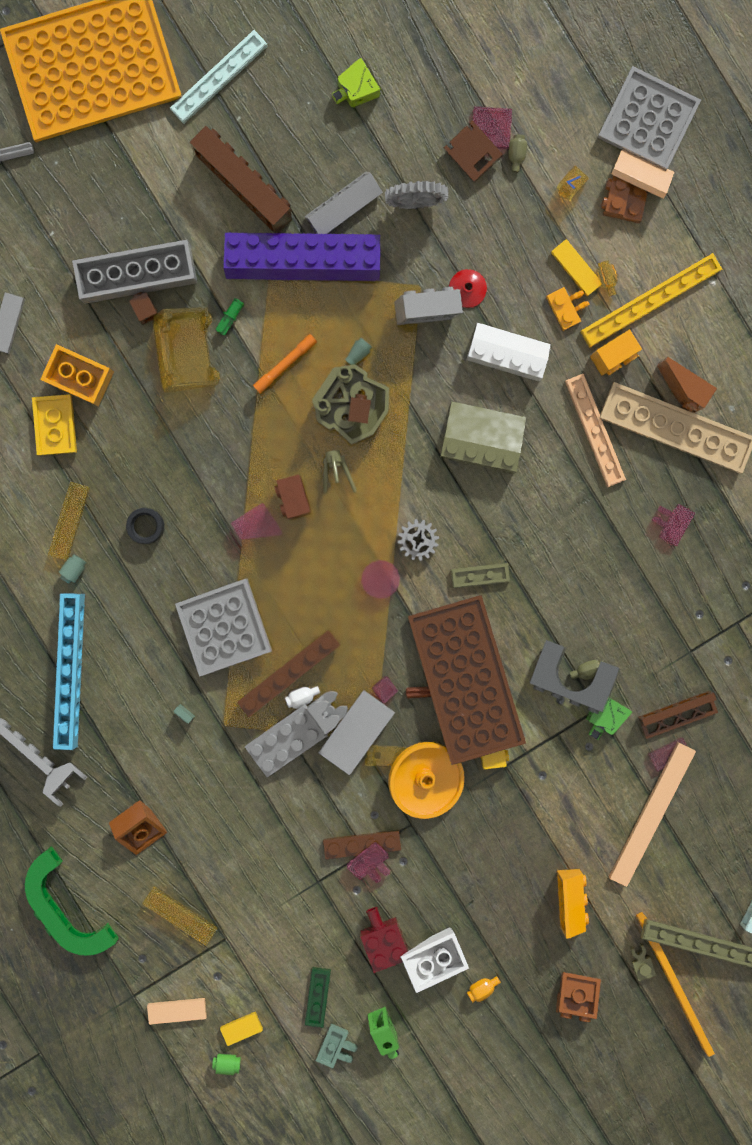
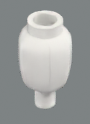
[285,686,320,709]

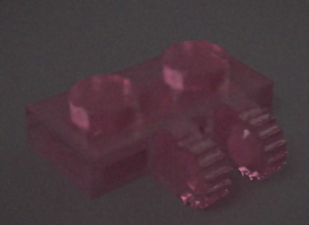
[652,504,695,546]
[347,842,390,883]

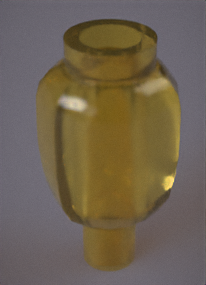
[596,260,618,297]

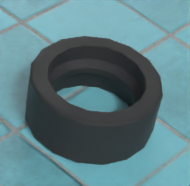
[126,508,165,544]

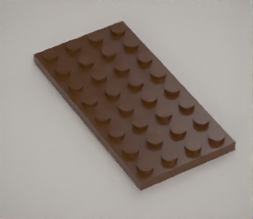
[408,595,526,765]

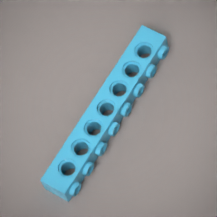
[53,593,85,750]

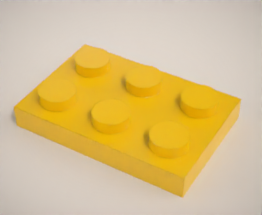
[32,394,77,456]

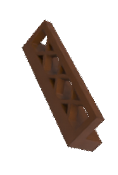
[638,691,718,739]

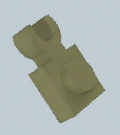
[630,944,657,981]

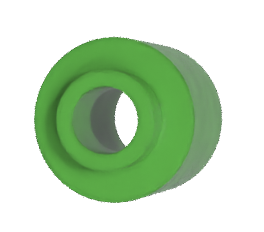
[212,1054,241,1075]

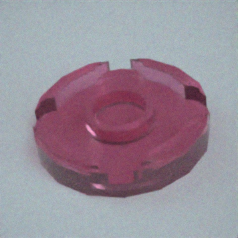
[362,560,400,598]

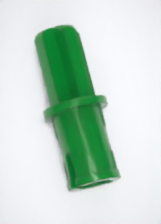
[216,298,245,336]

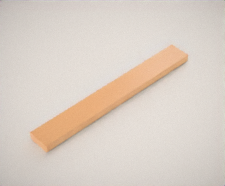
[609,742,696,887]

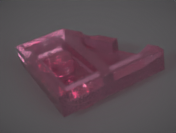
[231,503,283,539]

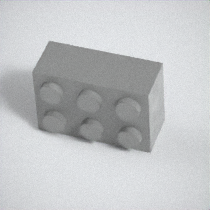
[394,287,463,325]

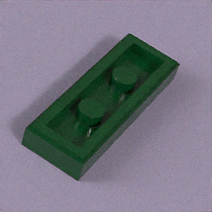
[305,967,331,1028]

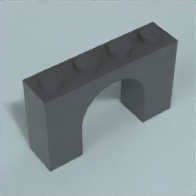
[530,640,621,714]

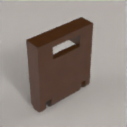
[443,121,503,183]

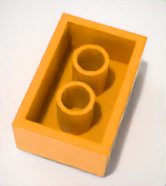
[40,344,114,407]

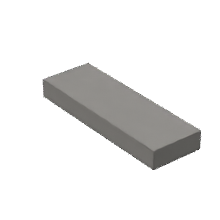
[0,292,25,354]

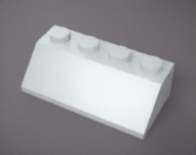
[466,323,551,381]

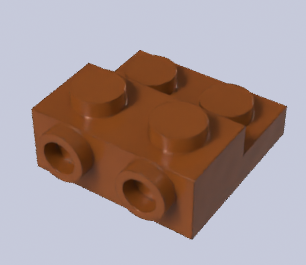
[601,175,648,223]
[556,972,601,1023]

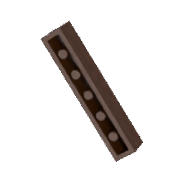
[237,629,341,717]

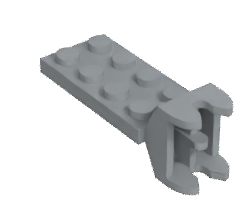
[245,691,348,777]
[0,718,87,807]

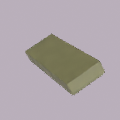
[451,563,510,588]

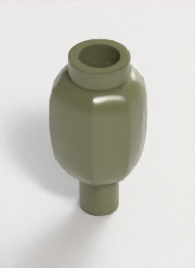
[509,134,527,172]
[570,660,603,680]

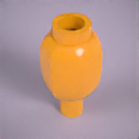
[467,976,501,1003]

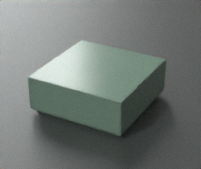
[174,704,195,724]

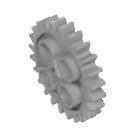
[385,181,448,209]

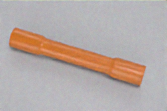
[253,334,317,394]

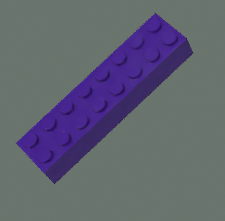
[224,233,380,281]

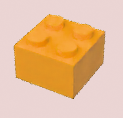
[590,329,642,376]

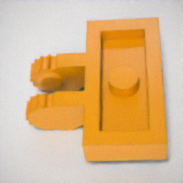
[546,287,590,331]

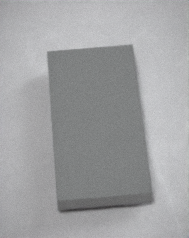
[318,690,395,775]

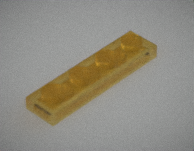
[48,481,90,560]
[142,886,217,946]

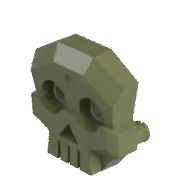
[312,364,389,445]

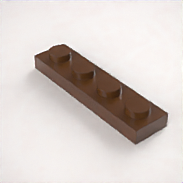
[323,830,401,860]

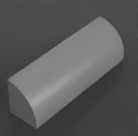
[304,172,383,234]

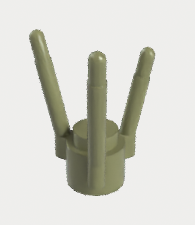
[323,450,357,493]

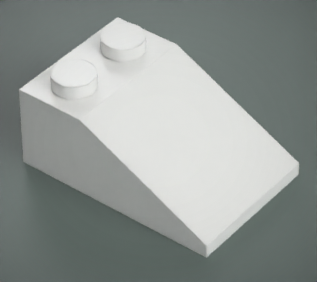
[401,928,469,993]

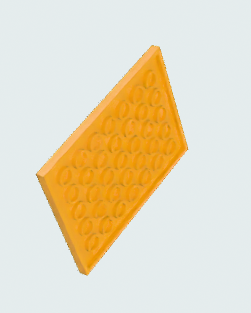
[0,0,182,142]

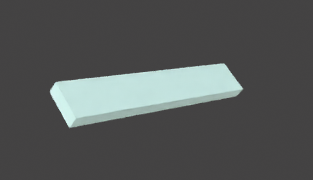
[170,30,268,124]

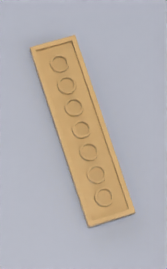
[600,382,752,474]

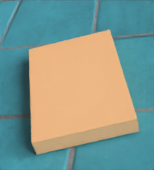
[611,149,674,199]

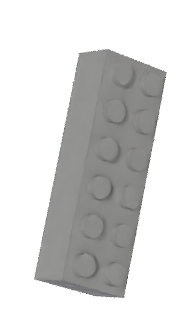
[72,240,197,304]

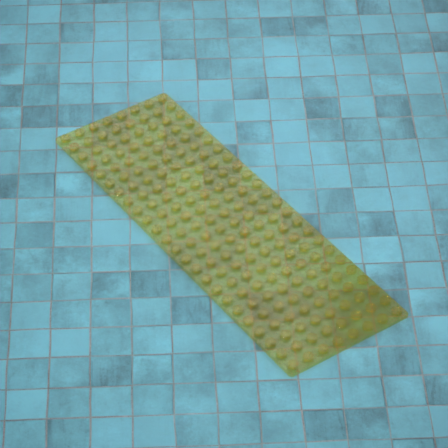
[224,280,421,737]

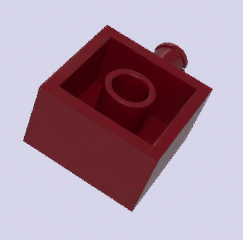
[360,907,409,973]

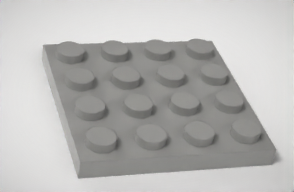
[597,66,701,170]
[175,579,272,677]

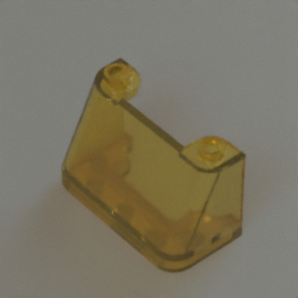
[153,307,220,392]

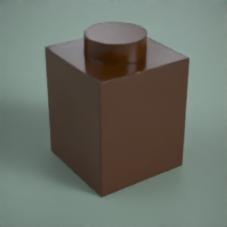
[129,292,160,325]
[348,394,371,424]

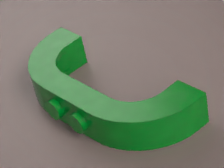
[25,846,119,956]

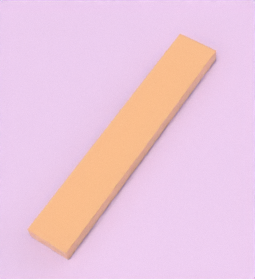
[565,374,626,487]

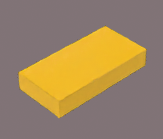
[220,1011,263,1046]

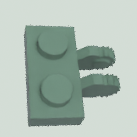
[316,1023,358,1068]

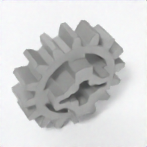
[397,519,439,561]

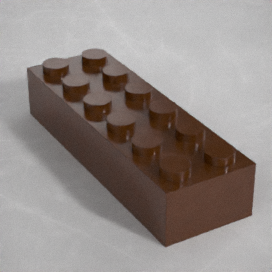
[189,126,292,233]

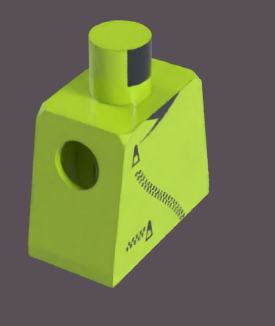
[332,58,380,107]

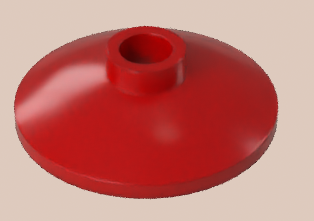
[449,269,487,308]

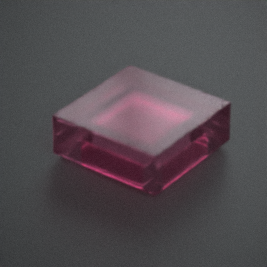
[371,676,398,703]

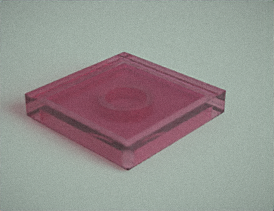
[472,106,512,149]

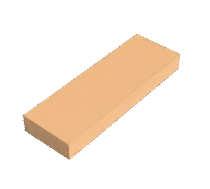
[147,998,207,1025]

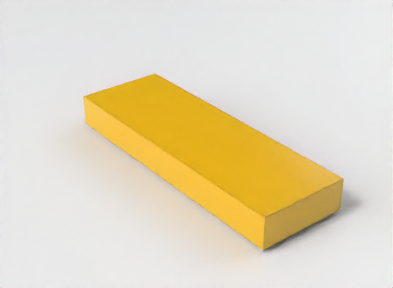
[551,239,603,297]

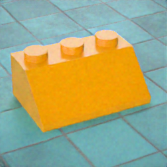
[557,869,589,938]

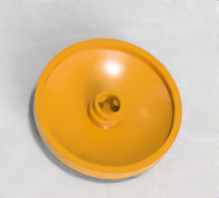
[388,742,464,819]

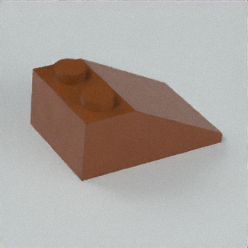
[657,357,717,413]

